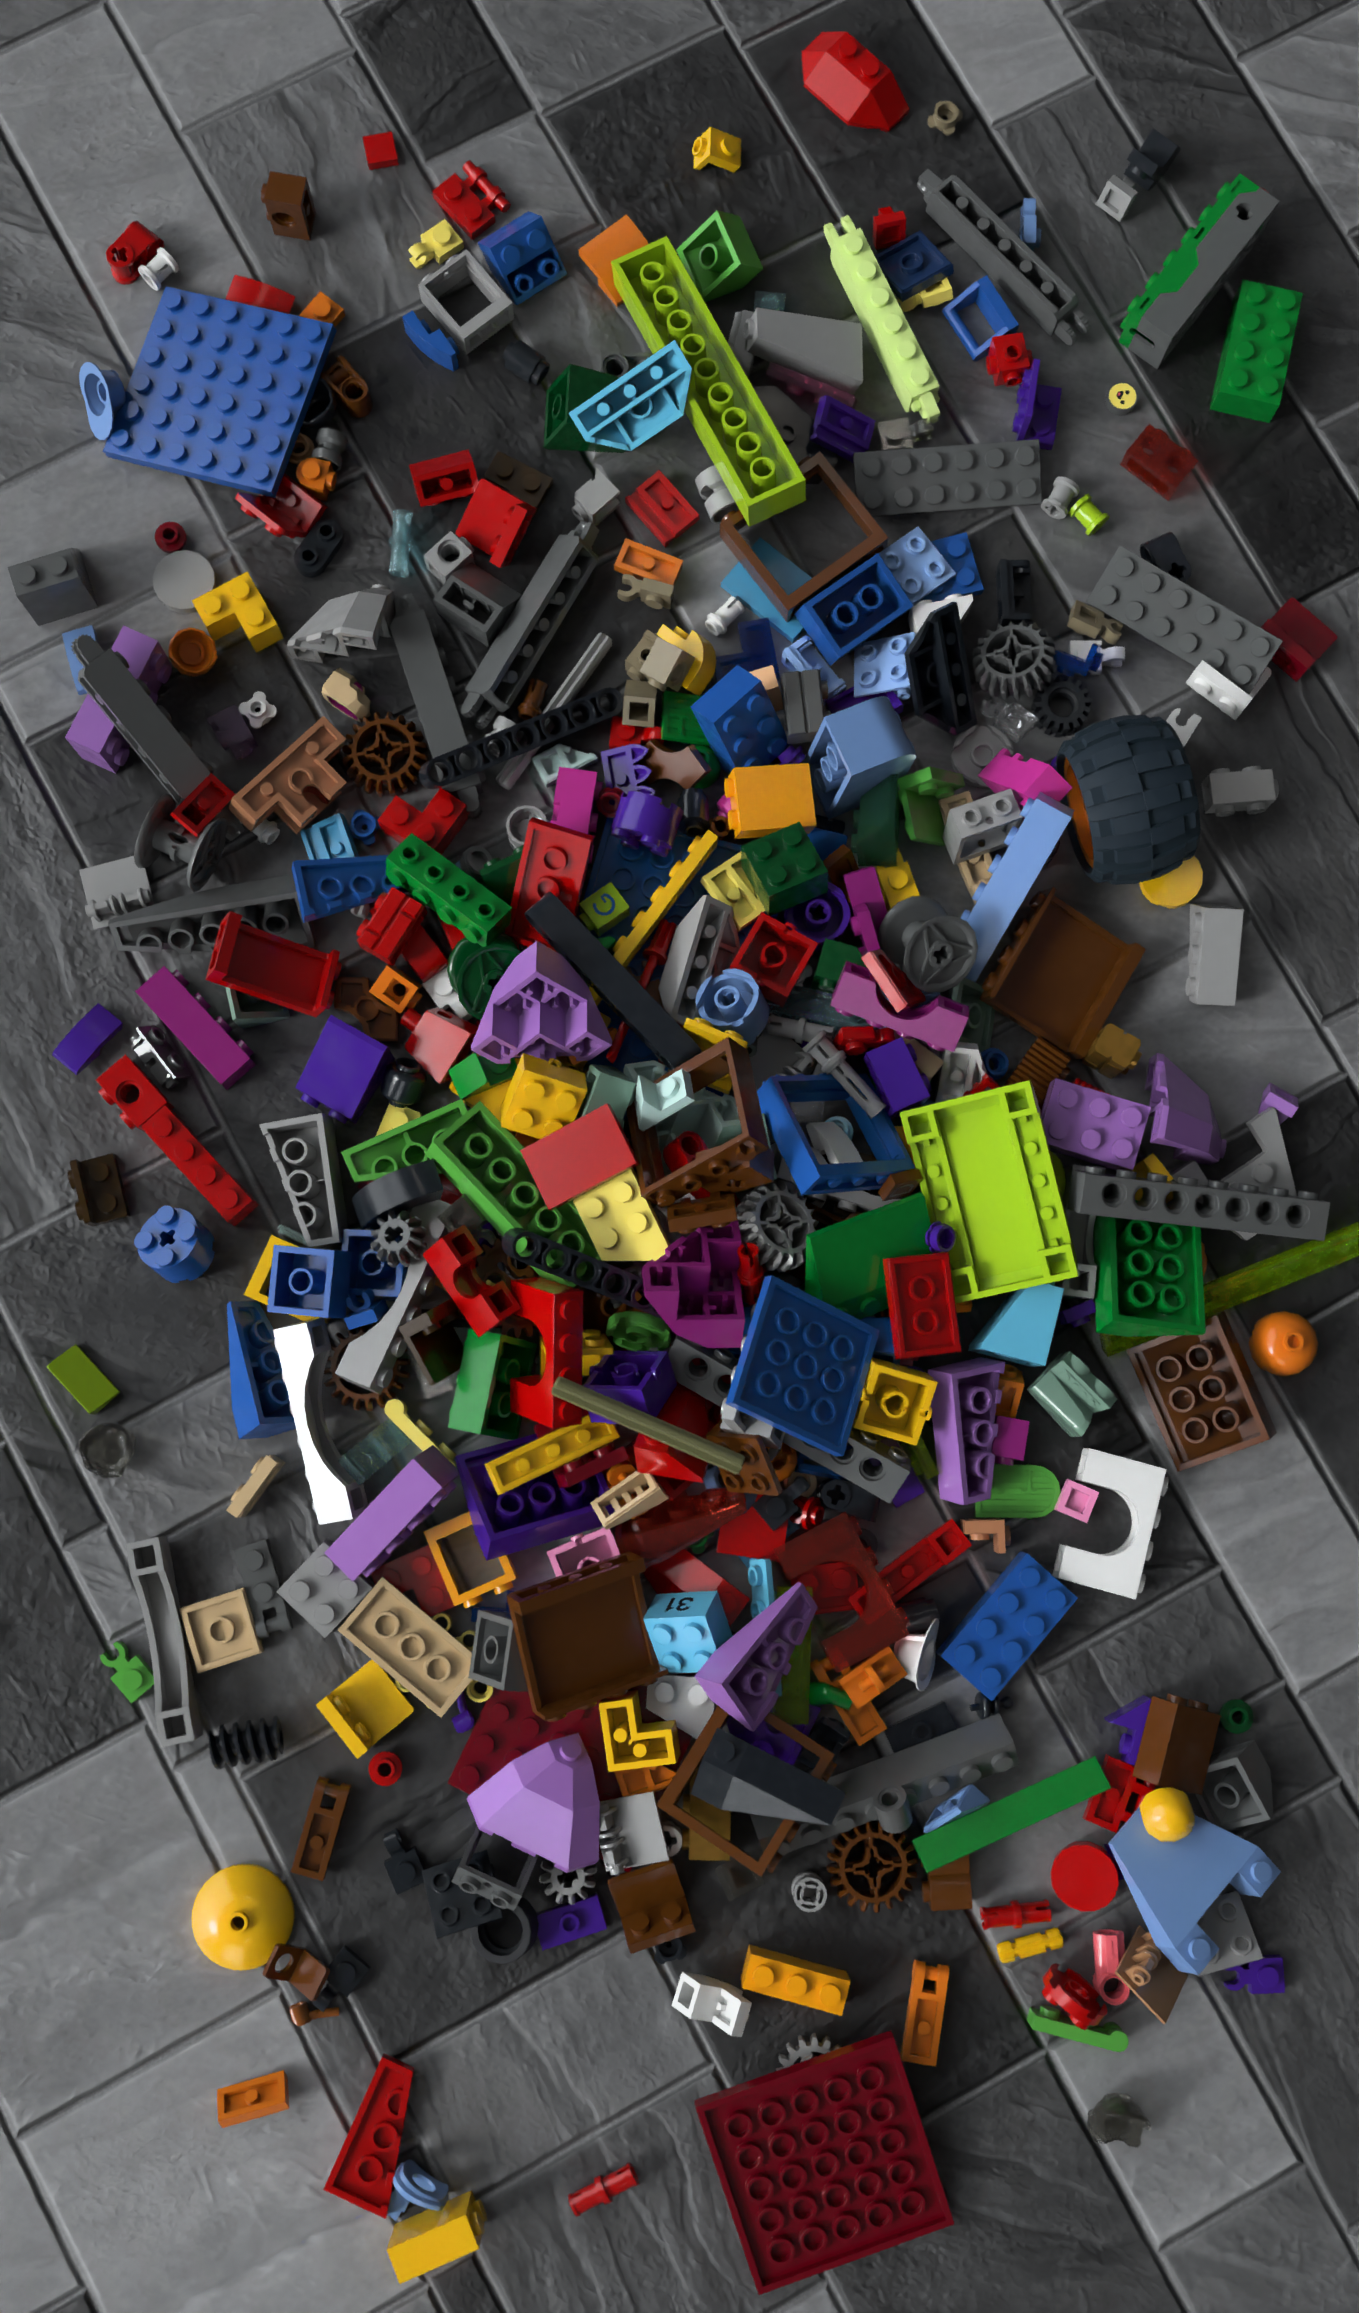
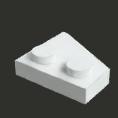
[935,1042,991,1103]
[646,1674,714,1739]

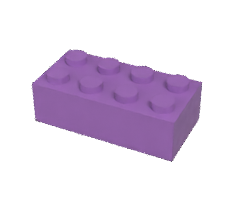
[65,625,172,774]
[324,1445,459,1582]

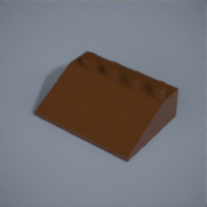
[1126,1311,1277,1472]

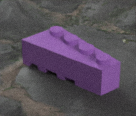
[928,1357,1005,1505]

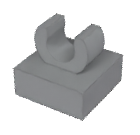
[1096,175,1138,222]

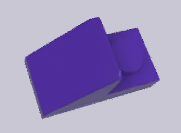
[1104,1695,1152,1766]

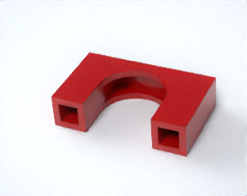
[510,1277,583,1429]

